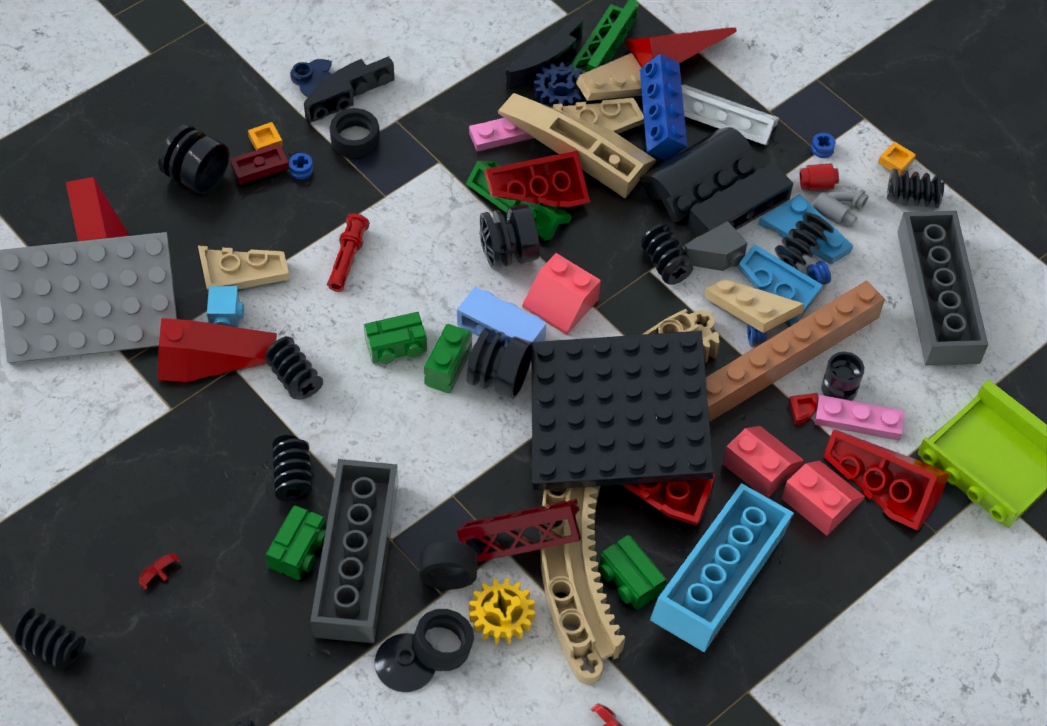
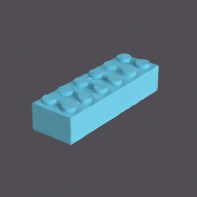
[650,483,794,652]

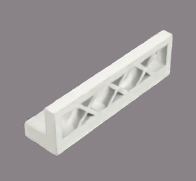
[681,85,779,145]

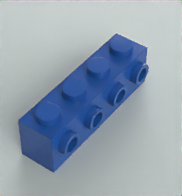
[640,54,687,161]

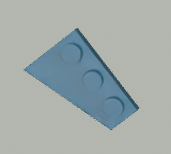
[758,194,853,264]
[739,244,823,327]

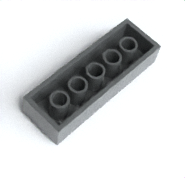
[897,210,988,366]
[310,459,399,643]

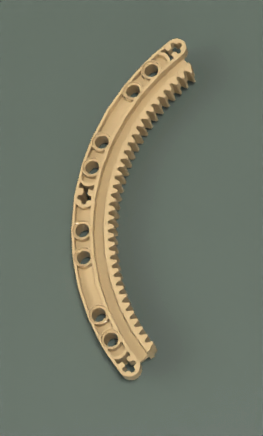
[540,309,719,685]

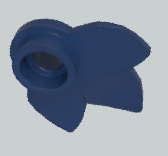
[290,59,332,97]

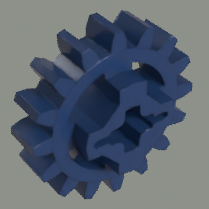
[534,62,587,108]

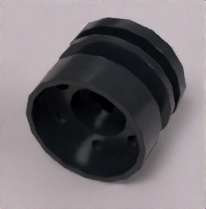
[158,124,230,194]
[479,204,540,269]
[467,327,534,399]

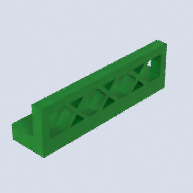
[572,0,639,74]
[466,161,573,240]

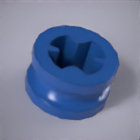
[811,133,836,158]
[289,153,313,180]
[806,261,831,285]
[747,324,766,346]

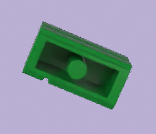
[364,312,427,364]
[424,324,472,393]
[265,506,327,580]
[599,535,667,610]

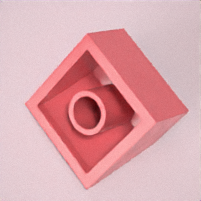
[522,253,601,335]
[722,426,805,498]
[782,460,865,536]

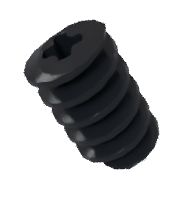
[886,168,945,209]
[775,212,834,270]
[641,223,694,285]
[265,336,323,400]
[272,434,312,501]
[12,608,86,670]

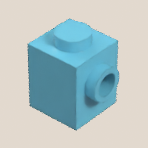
[207,286,244,327]

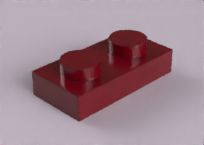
[230,143,289,185]

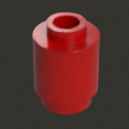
[799,163,839,191]

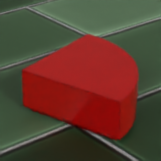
[788,393,818,425]

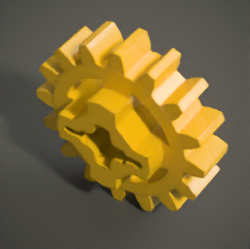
[469,578,535,644]

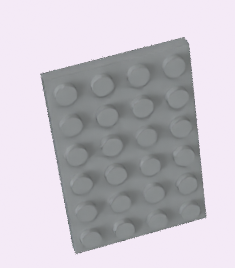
[0,232,177,363]

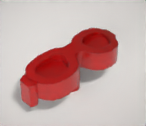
[138,553,180,590]
[590,703,623,726]

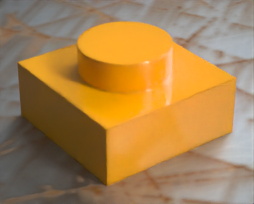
[248,122,283,151]
[878,141,916,176]

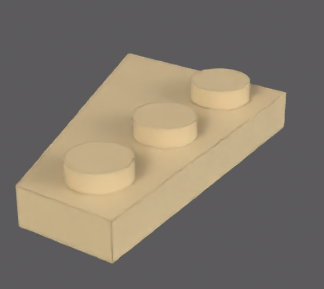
[576,53,642,101]
[553,98,644,134]
[198,246,290,294]
[705,279,804,333]

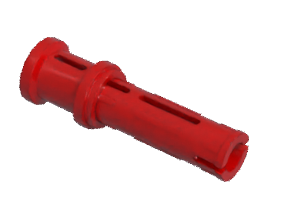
[327,214,370,292]

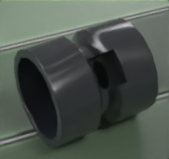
[821,351,865,401]

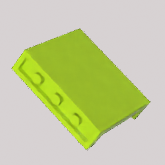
[917,379,1047,528]

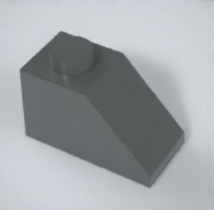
[684,221,747,271]

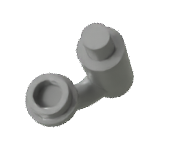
[813,190,869,226]

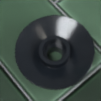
[375,633,436,692]

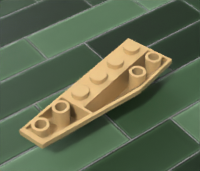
[498,93,656,198]

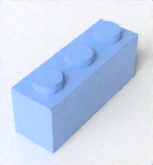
[457,286,546,347]

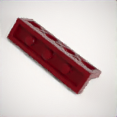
[456,499,581,562]

